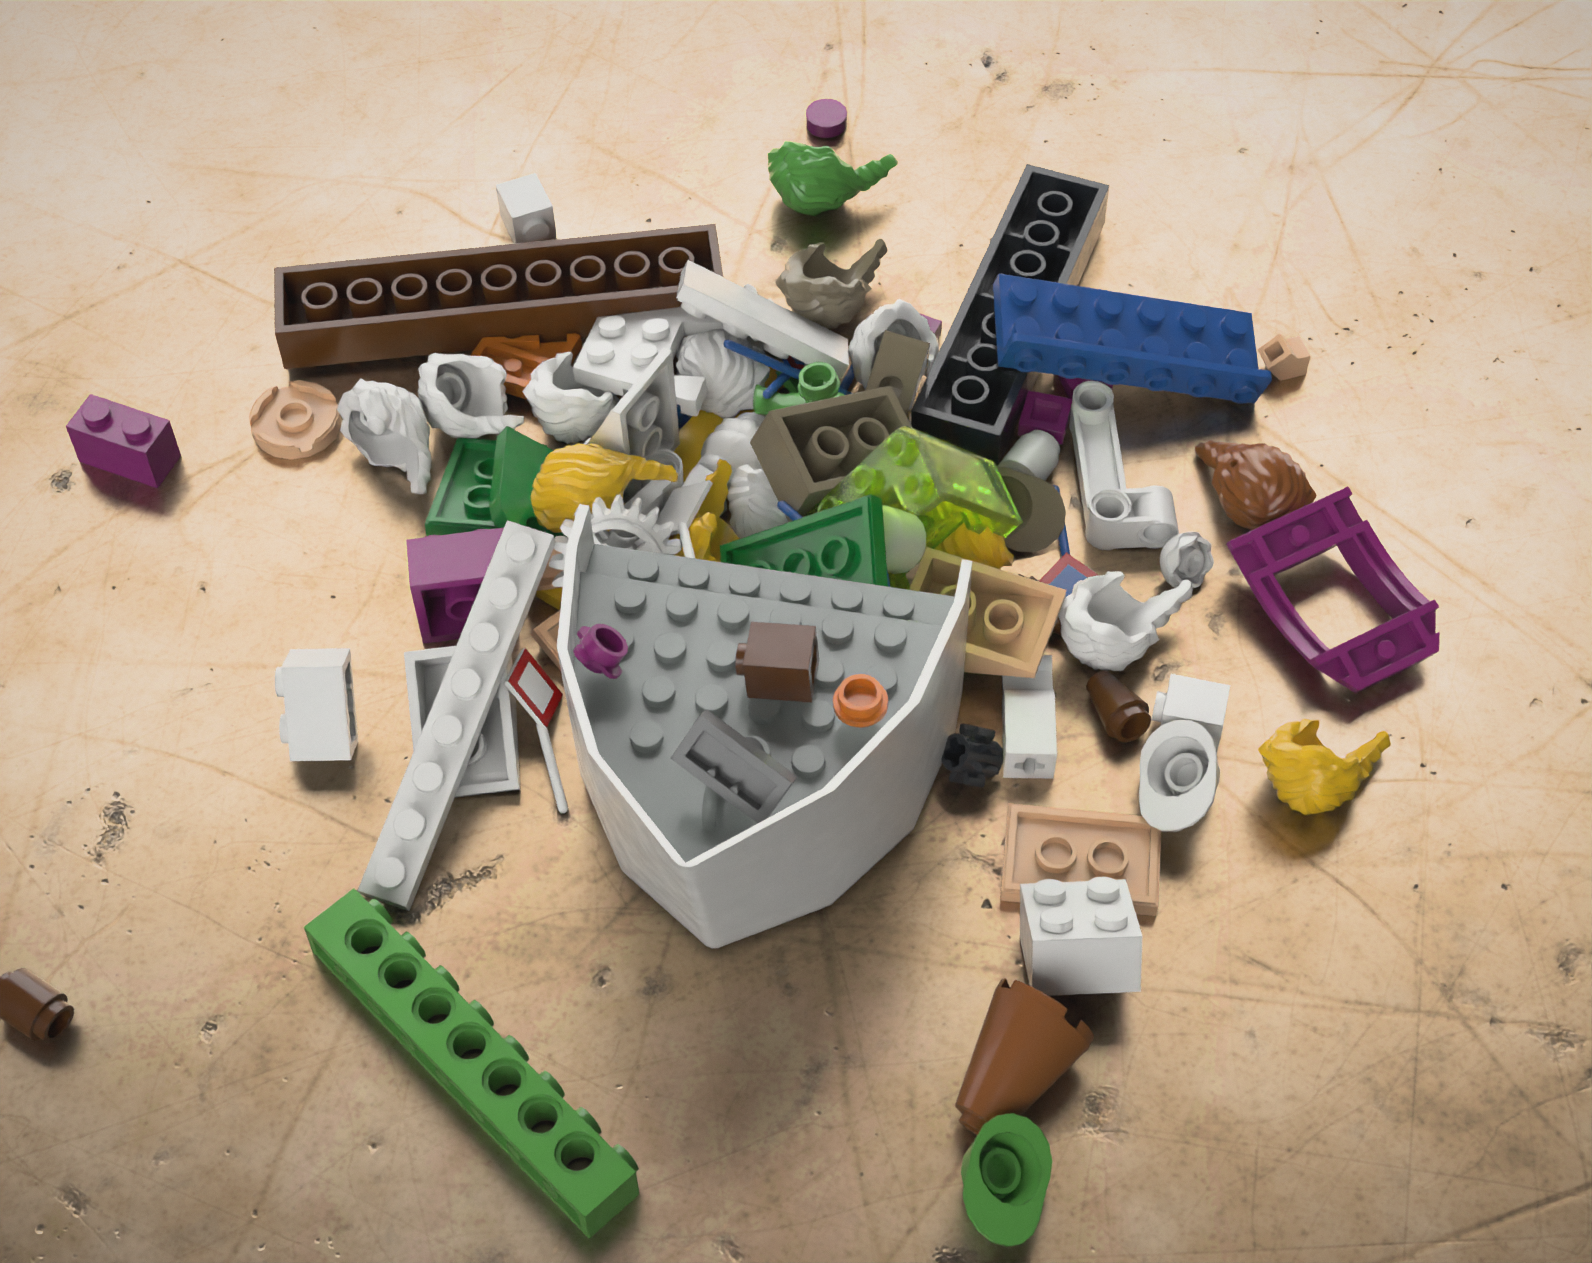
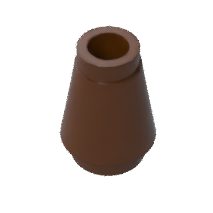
[1086,670,1151,742]

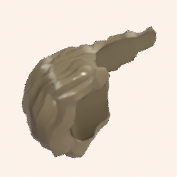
[775,238,888,330]

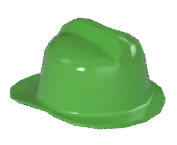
[961,1113,1053,1247]

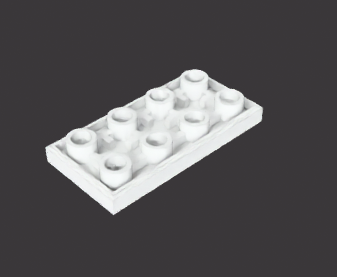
[676,260,849,379]

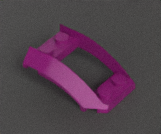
[1226,486,1440,693]

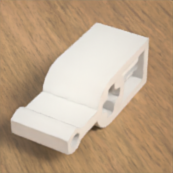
[1002,655,1057,779]

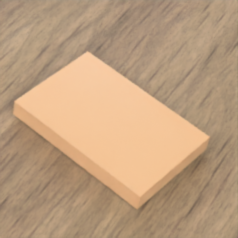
[1000,803,1161,916]

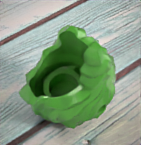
[768,141,898,216]

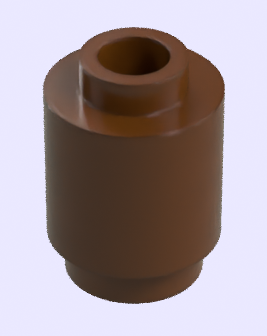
[0,968,74,1043]

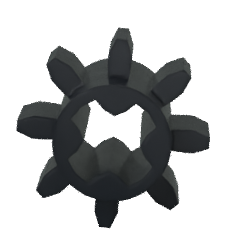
[941,723,1003,788]

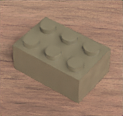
[750,386,932,522]

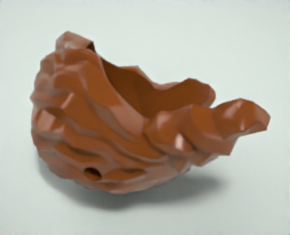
[1195,440,1317,531]

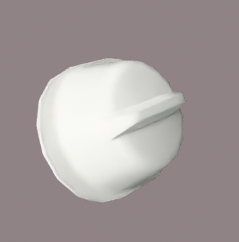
[1139,720,1221,832]

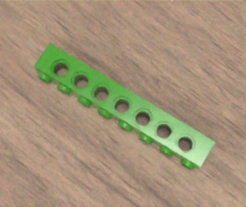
[304,888,639,1239]

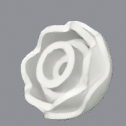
[1160,531,1214,588]

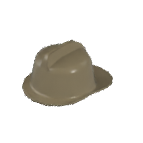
[960,466,1066,552]

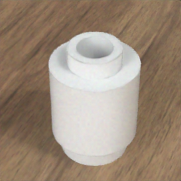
[998,430,1060,481]

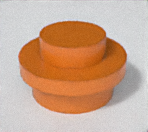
[833,674,888,728]

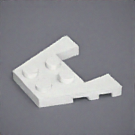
[573,307,728,416]

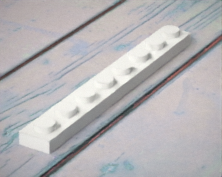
[357,520,556,911]

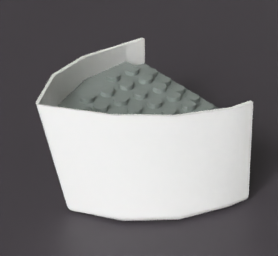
[557,504,972,949]

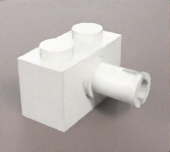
[275,648,358,761]

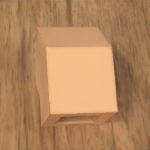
[1257,333,1311,381]

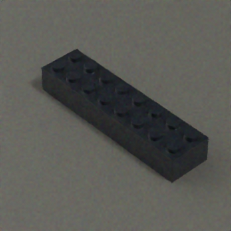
[911,164,1110,468]

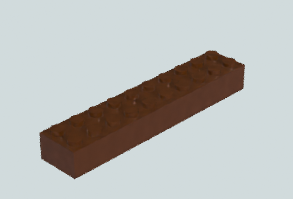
[274,224,724,369]

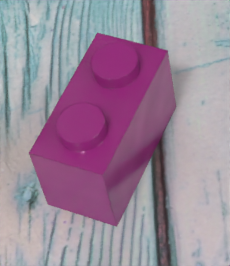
[65,394,181,488]

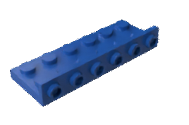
[993,274,1272,404]

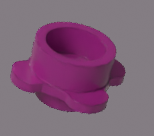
[573,624,628,679]

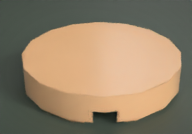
[249,380,342,460]

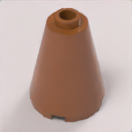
[955,978,1094,1135]

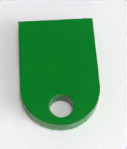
[489,426,567,538]

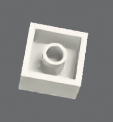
[1020,877,1142,996]

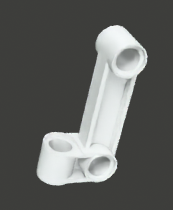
[1069,381,1179,550]

